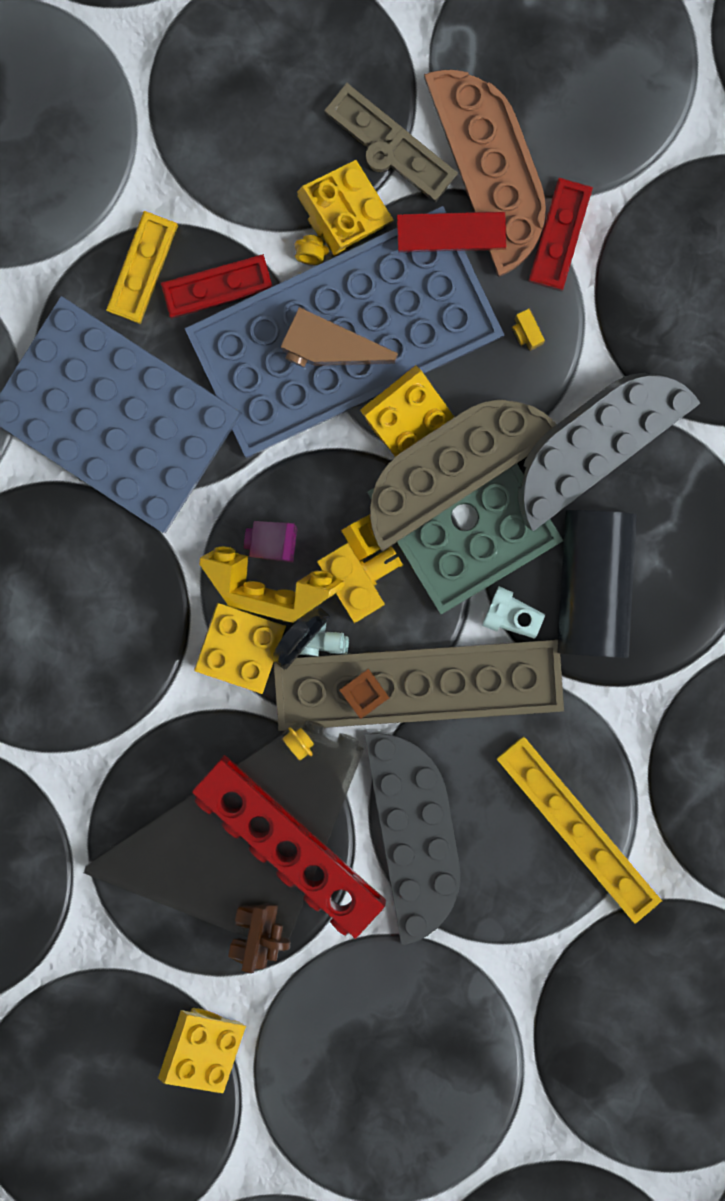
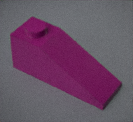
[244,521,298,563]

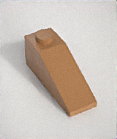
[281,307,398,367]

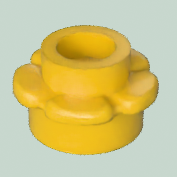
[294,235,329,265]
[282,727,314,761]

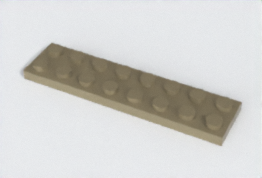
[274,640,564,731]

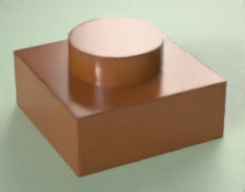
[339,668,390,719]

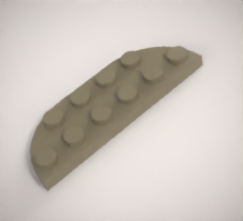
[370,400,557,551]

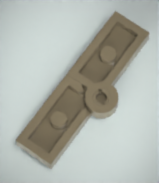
[324,83,458,203]

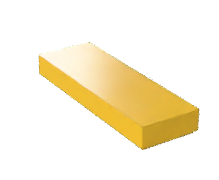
[106,211,178,324]

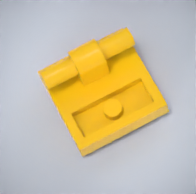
[297,160,394,257]

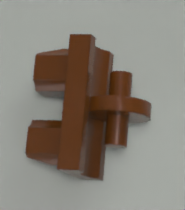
[228,902,291,974]

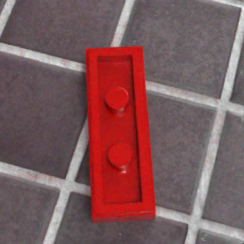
[528,178,593,292]
[397,212,506,253]
[161,254,273,319]

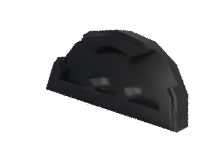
[273,608,330,670]

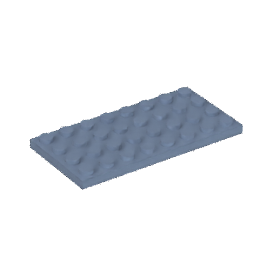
[185,206,504,459]

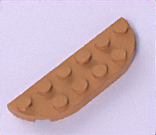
[424,70,546,278]

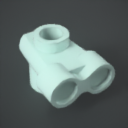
[482,586,545,639]
[298,618,349,657]

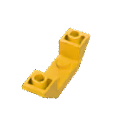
[199,546,345,623]

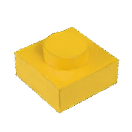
[512,308,545,351]
[341,514,381,561]

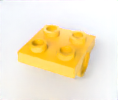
[360,365,454,457]
[194,602,286,694]
[158,1008,246,1093]

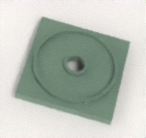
[367,463,563,615]

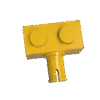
[317,543,403,623]

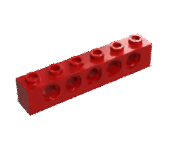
[192,755,386,939]

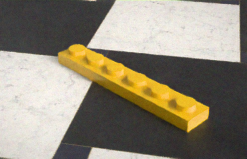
[496,736,662,924]

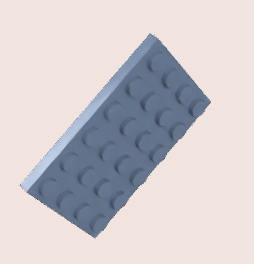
[0,296,242,533]

